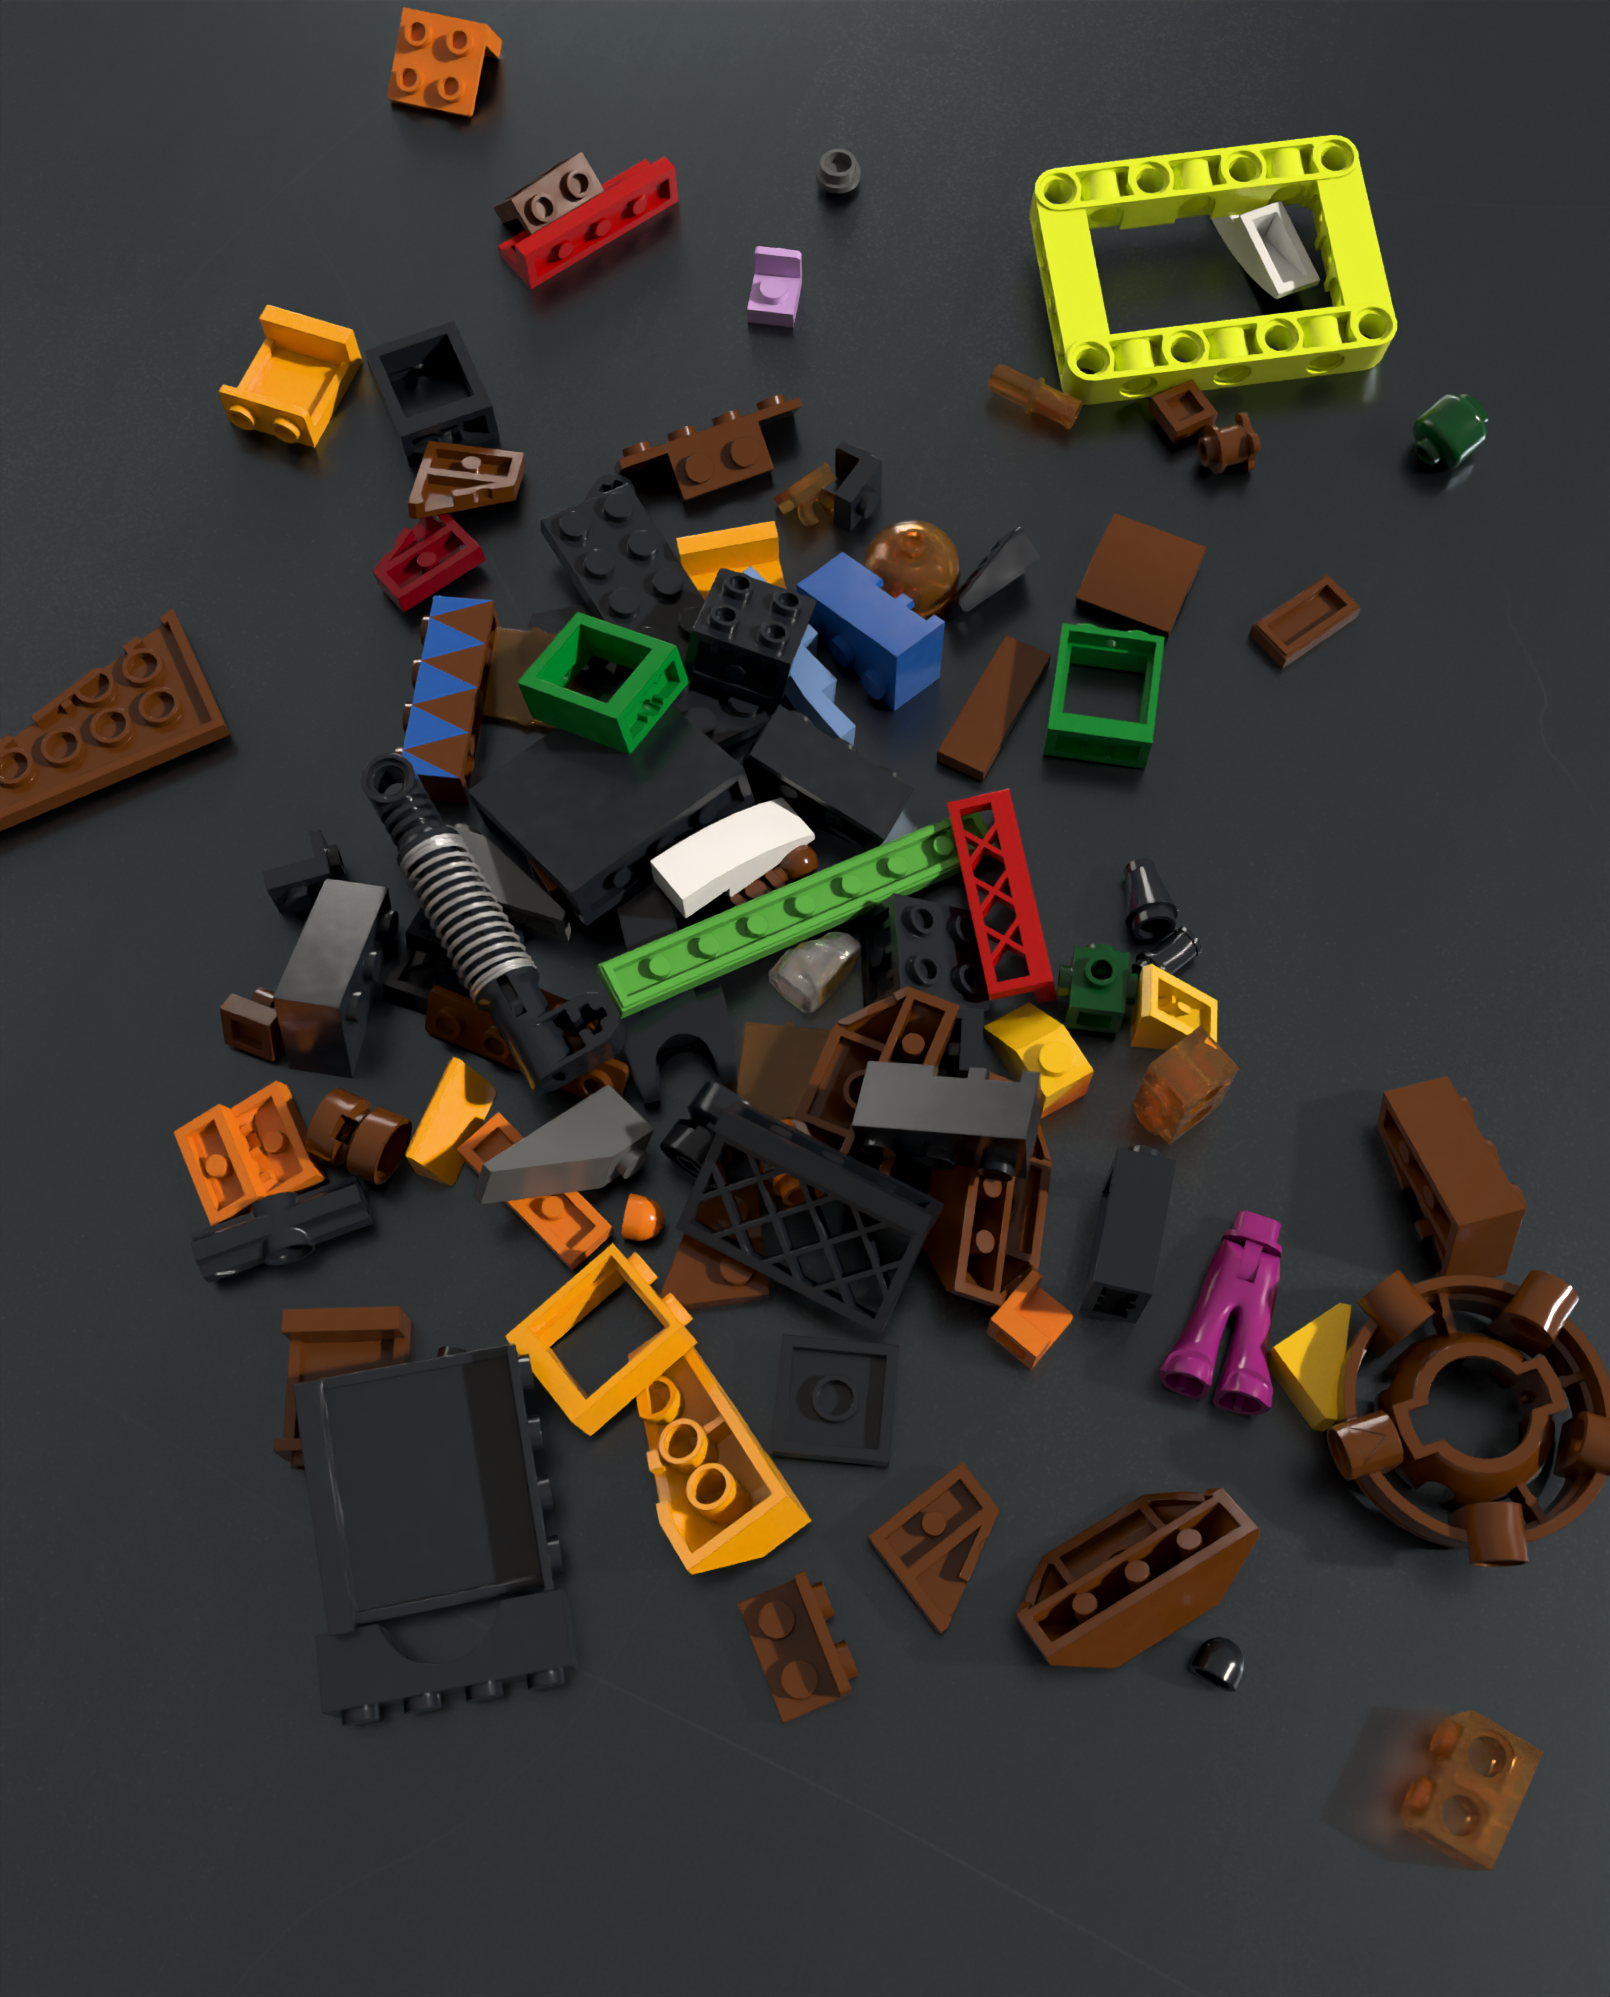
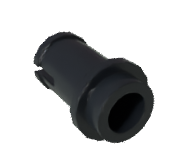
[1131,926,1202,979]

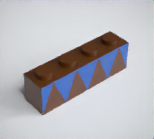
[395,596,501,803]

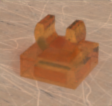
[773,462,837,528]

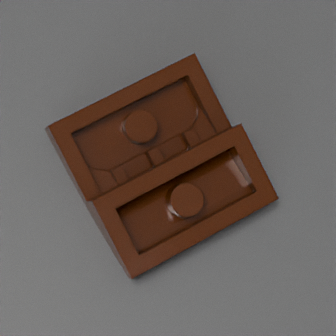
[1075,513,1207,637]

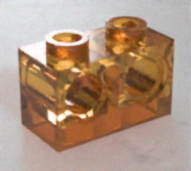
[1133,1026,1239,1145]
[1403,1710,1543,1871]

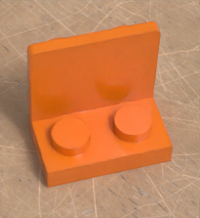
[387,7,502,118]

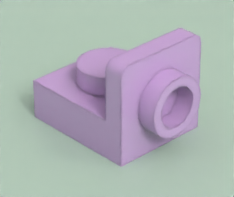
[747,246,802,327]

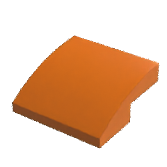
[174,1081,327,1227]

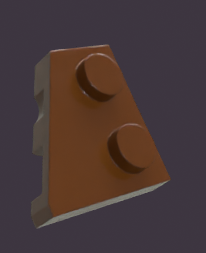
[408,441,525,519]
[659,1185,770,1310]
[867,1462,1000,1634]

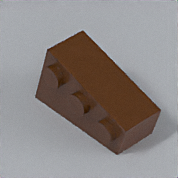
[1377,1076,1526,1278]

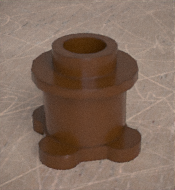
[1197,412,1260,474]

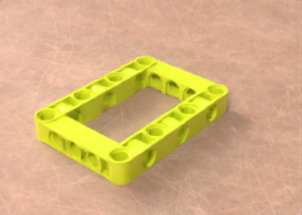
[1029,135,1397,405]

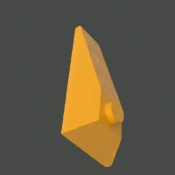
[628,1328,812,1575]

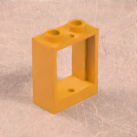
[505,1243,697,1437]

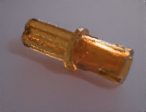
[987,364,1083,430]

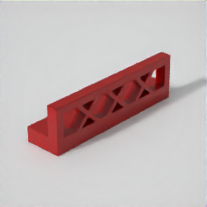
[498,156,678,289]
[947,788,1057,1004]

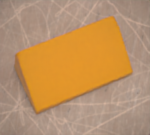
[405,1057,497,1186]

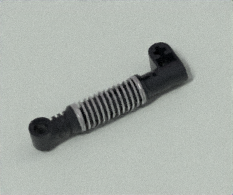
[361,753,626,1094]

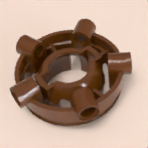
[1327,1270,1610,1567]

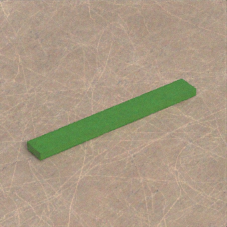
[597,812,1000,1019]

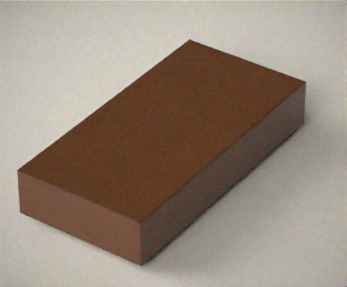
[1249,574,1361,669]

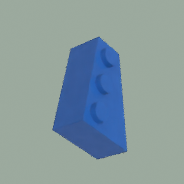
[796,552,945,711]

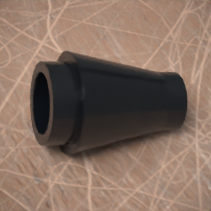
[1124,858,1179,941]

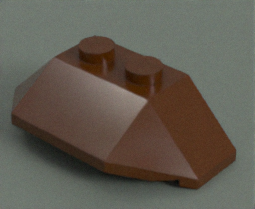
[792,986,960,1178]
[923,1072,1052,1307]
[1016,1488,1260,1669]

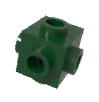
[1057,944,1138,1034]

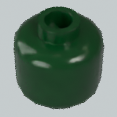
[1413,394,1488,468]

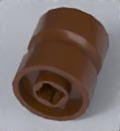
[305,1088,412,1185]

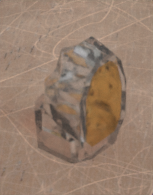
[769,931,861,1013]

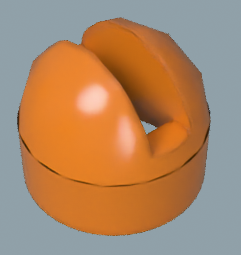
[621,1193,664,1241]

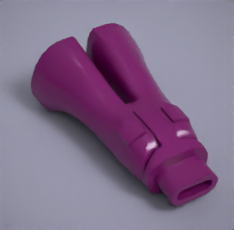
[1158,1211,1282,1415]

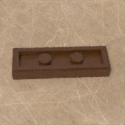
[936,635,1051,781]

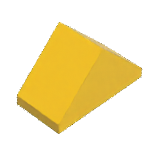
[1130,964,1218,1053]
[1268,1303,1351,1432]

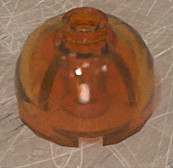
[863,519,961,616]

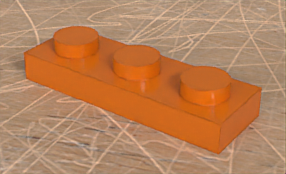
[457,1112,614,1271]

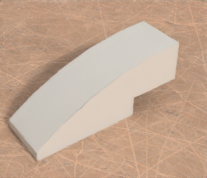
[1209,181,1320,299]
[650,797,815,918]

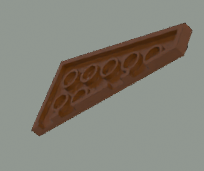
[0,608,230,831]

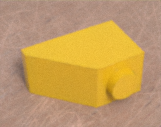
[983,1002,1094,1119]

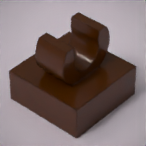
[220,987,284,1062]

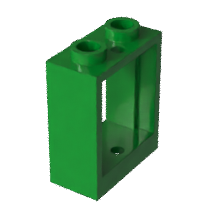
[517,612,689,755]
[1043,623,1165,769]

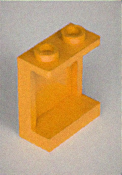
[218,304,363,448]

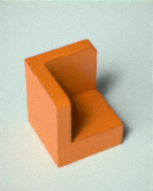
[986,1269,1073,1370]

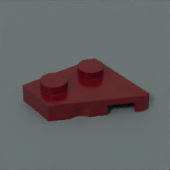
[373,513,485,612]

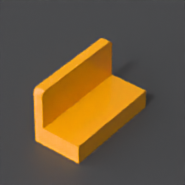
[676,521,786,600]

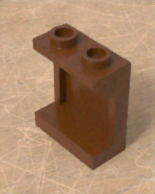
[274,1306,411,1471]

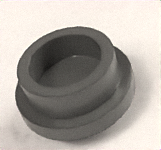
[816,149,861,193]

